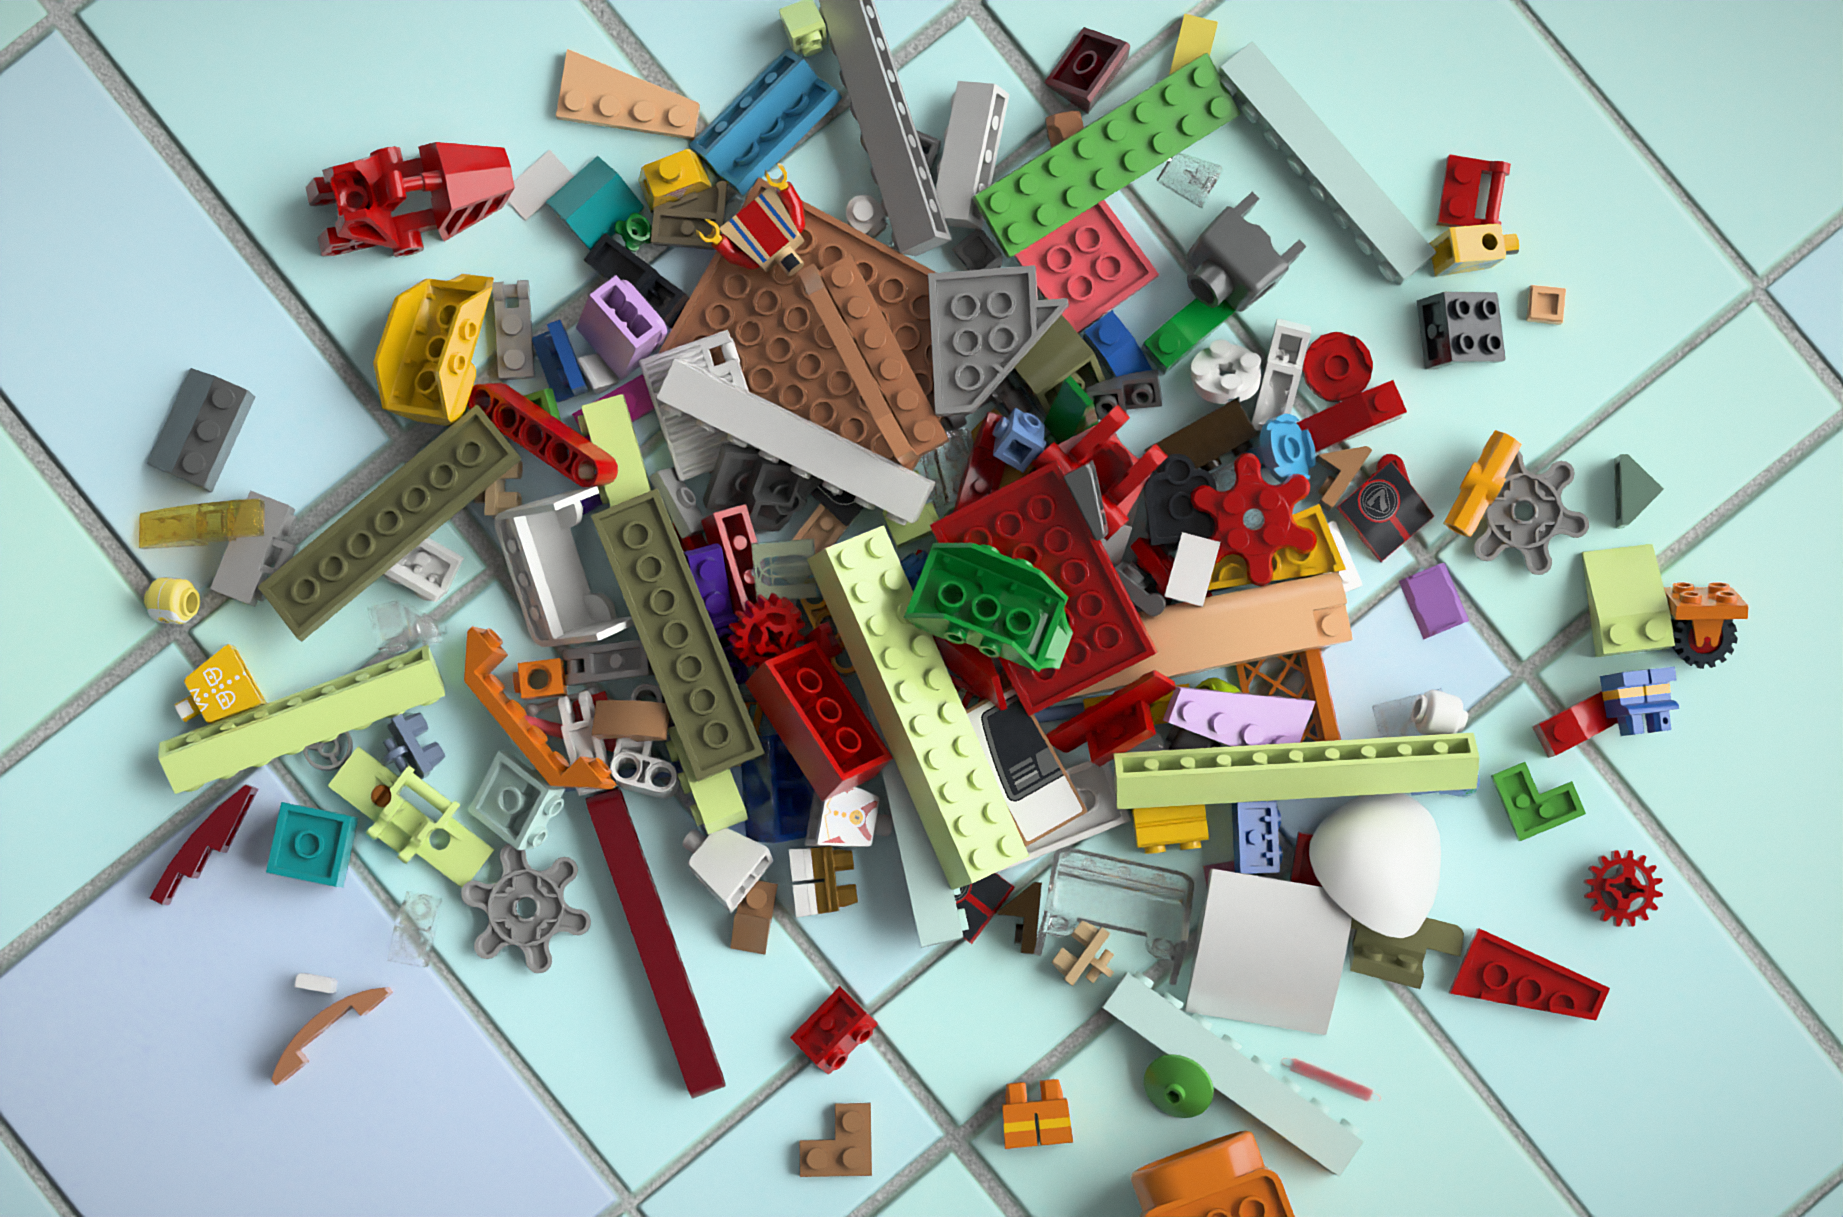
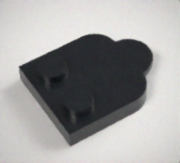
[1144,454,1217,546]

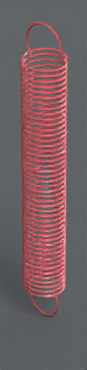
[1281,1058,1381,1102]

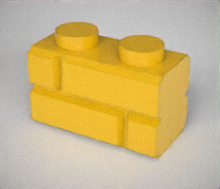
[1131,804,1209,854]

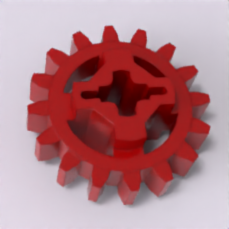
[728,593,806,669]
[1583,850,1664,927]

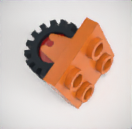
[1664,582,1749,669]

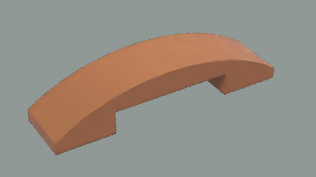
[271,987,394,1086]

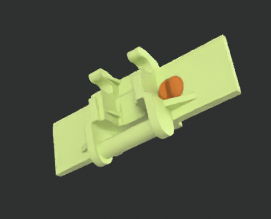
[328,746,495,888]

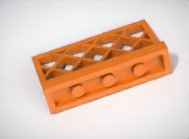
[1236,648,1341,742]

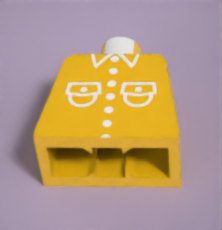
[174,644,267,724]

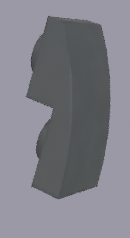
[1087,369,1163,420]

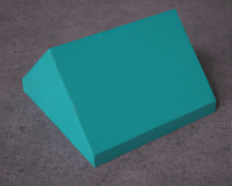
[546,156,645,251]

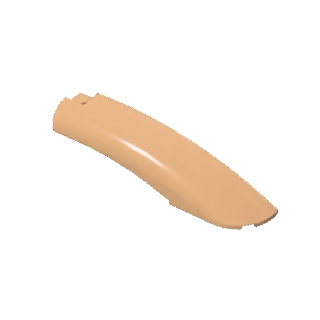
[999,572,1353,702]

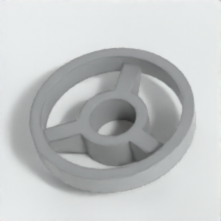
[303,731,353,771]

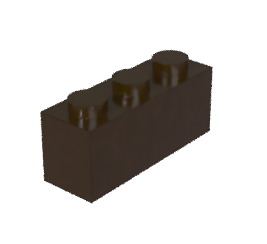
[1142,398,1258,475]

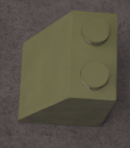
[1011,297,1106,419]

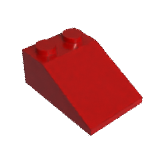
[932,634,1007,711]

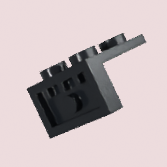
[1417,292,1506,370]

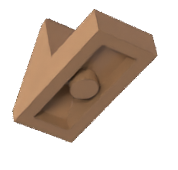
[1316,446,1372,512]
[730,881,778,955]

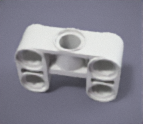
[610,684,680,799]

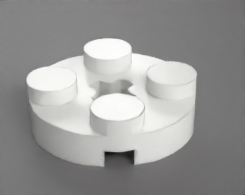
[1191,339,1261,404]

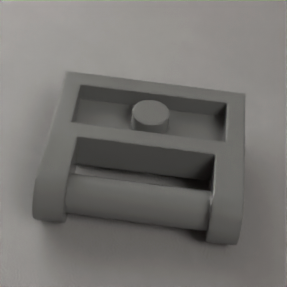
[1115,559,1173,616]

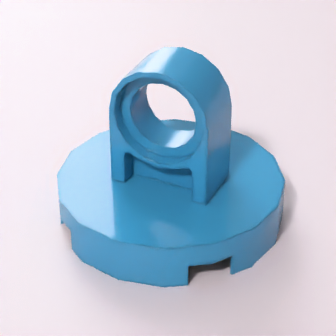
[1246,413,1316,483]

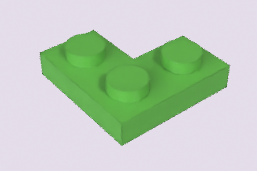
[1491,762,1586,842]

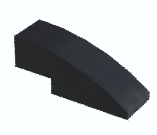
[583,233,689,330]

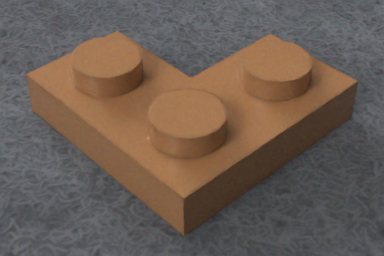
[799,1102,872,1177]

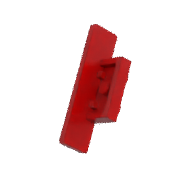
[1045,670,1176,767]

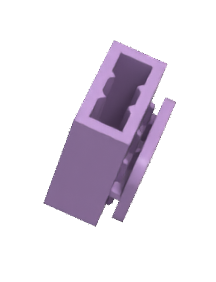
[576,275,667,380]

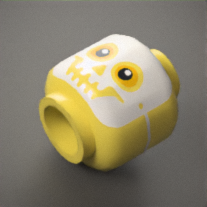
[144,577,200,624]

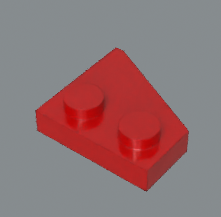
[1130,537,1213,600]

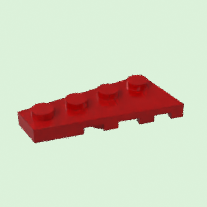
[1448,928,1610,1021]

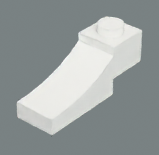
[1251,318,1311,431]

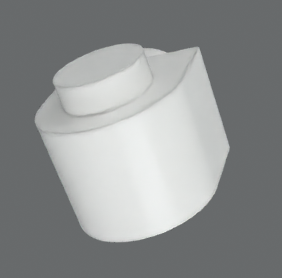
[846,195,888,239]

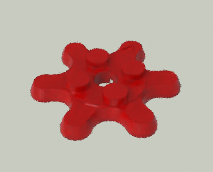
[1191,453,1317,586]

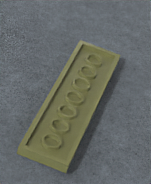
[258,405,522,642]
[591,488,765,782]

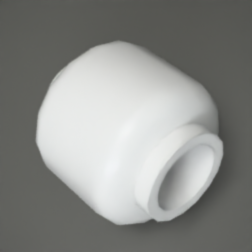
[1411,689,1468,735]

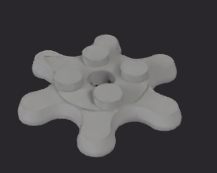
[1474,451,1589,575]
[461,843,591,974]

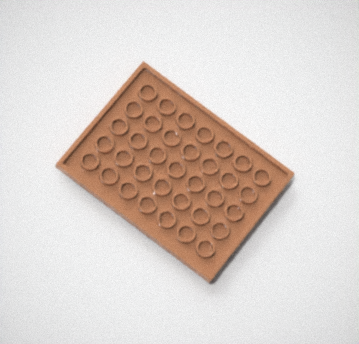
[658,177,944,471]

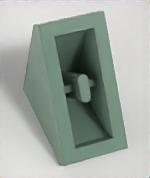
[1614,454,1664,529]

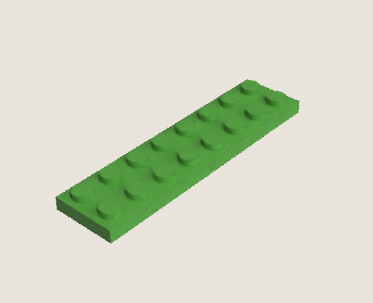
[972,53,1241,258]

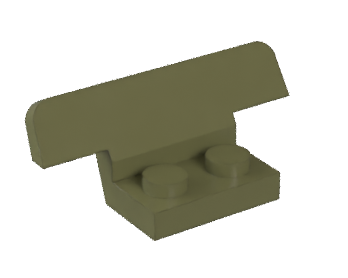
[1349,917,1464,989]

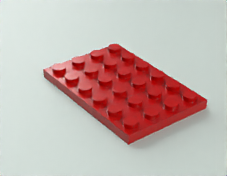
[930,459,1158,716]

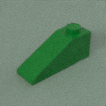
[1141,298,1237,375]
[1043,375,1098,446]

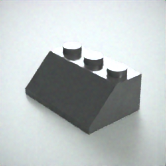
[147,368,256,492]

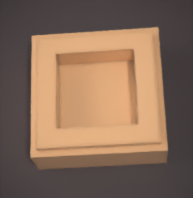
[1526,285,1566,325]

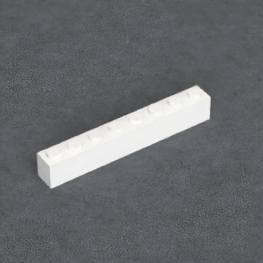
[656,359,936,525]

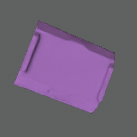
[1399,562,1469,640]

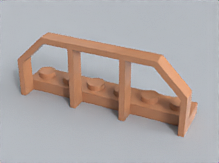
[798,254,950,466]

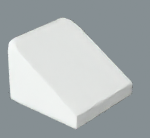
[577,353,619,395]

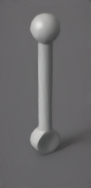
[525,687,597,717]

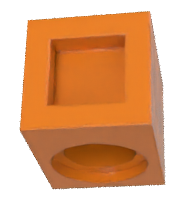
[513,658,568,701]

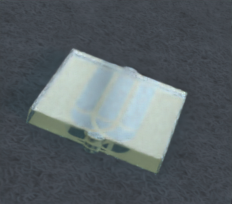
[750,539,819,600]

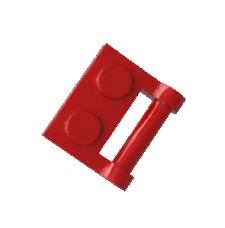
[1436,154,1511,227]

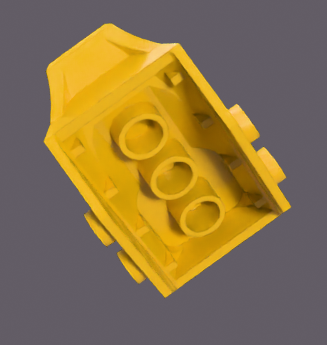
[373,274,494,426]

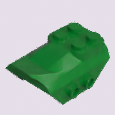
[903,543,1073,672]

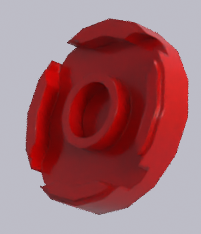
[1302,332,1373,403]

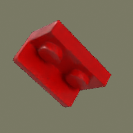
[790,986,878,1075]

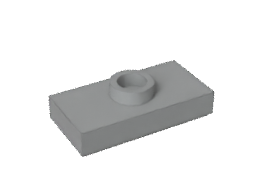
[649,467,704,538]

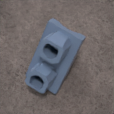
[381,712,446,779]

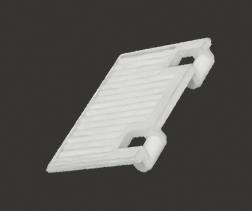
[639,330,759,482]

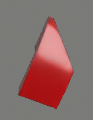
[803,621,842,663]

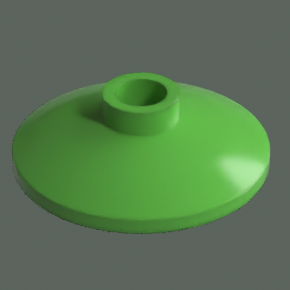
[1143,1054,1214,1118]

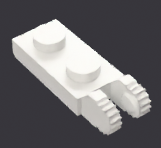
[558,691,616,796]

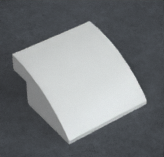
[1184,869,1352,1035]

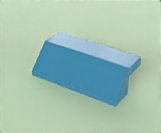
[688,48,842,195]

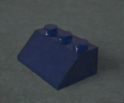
[741,730,814,843]

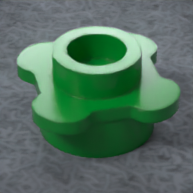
[614,213,652,252]

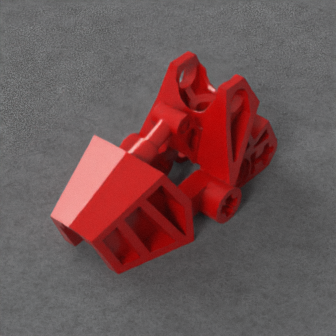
[305,142,515,257]
[1032,405,1168,541]

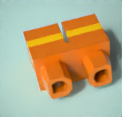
[1002,1079,1073,1149]

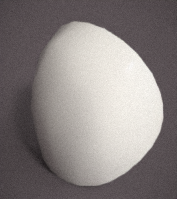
[1309,793,1441,938]

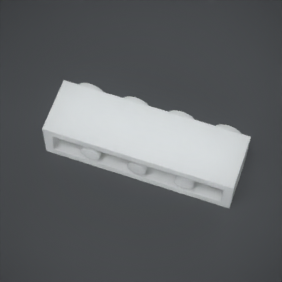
[935,81,1010,229]

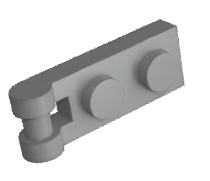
[492,280,535,381]
[562,640,655,686]

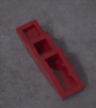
[149,784,259,905]

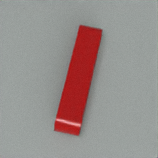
[467,382,618,488]

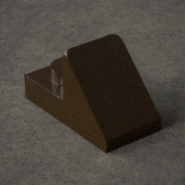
[995,882,1042,954]

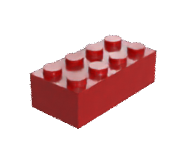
[745,640,893,802]

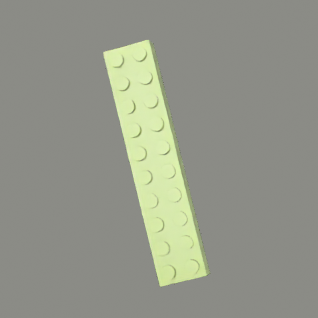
[807,525,1029,890]

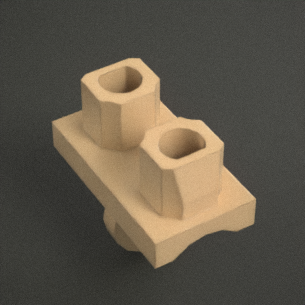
[474,460,523,519]
[1051,920,1114,986]

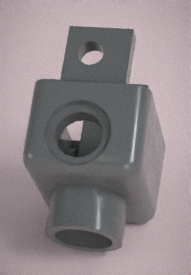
[1187,191,1307,312]

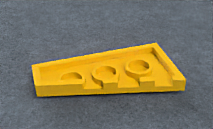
[1208,504,1347,590]

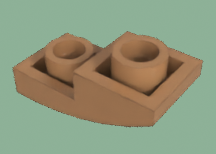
[591,700,670,742]

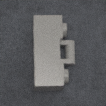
[210,490,297,607]

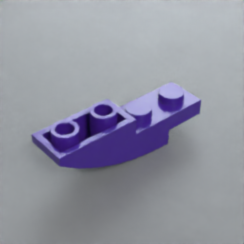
[684,543,748,685]

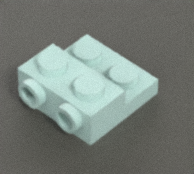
[468,750,565,850]

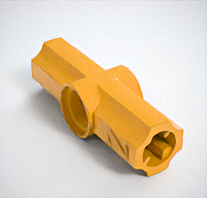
[1443,430,1522,538]

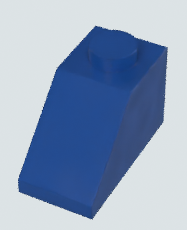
[1082,310,1153,378]

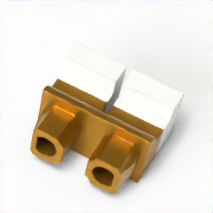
[789,846,858,918]

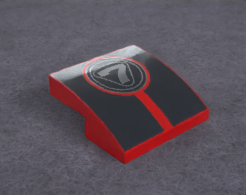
[1336,460,1434,562]
[954,872,1015,944]

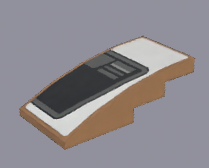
[965,684,1088,847]

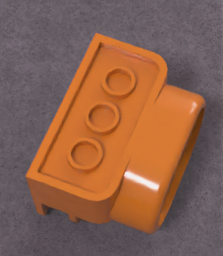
[1131,1130,1295,1217]

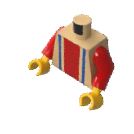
[696,163,806,276]

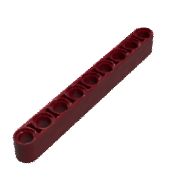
[585,786,726,1099]

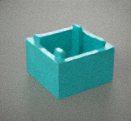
[266,802,359,888]

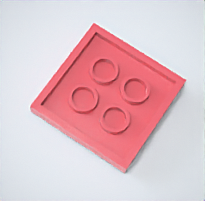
[1014,200,1159,334]

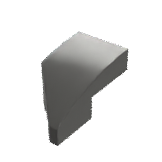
[951,229,1003,270]

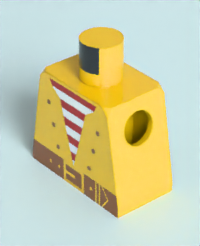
[638,149,712,213]

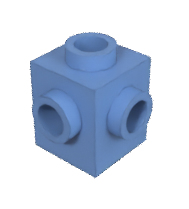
[992,408,1046,472]

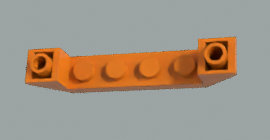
[464,626,617,790]

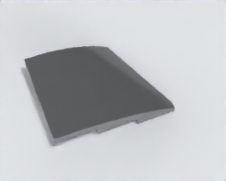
[703,443,824,532]

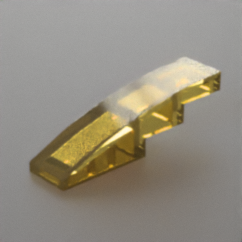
[139,498,265,549]

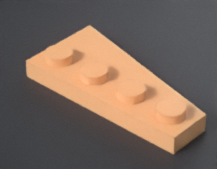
[556,49,700,140]

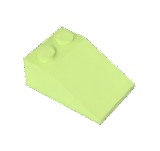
[1581,544,1675,657]

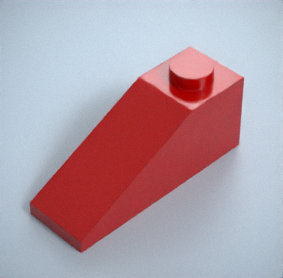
[1296,379,1407,454]
[1532,690,1618,758]

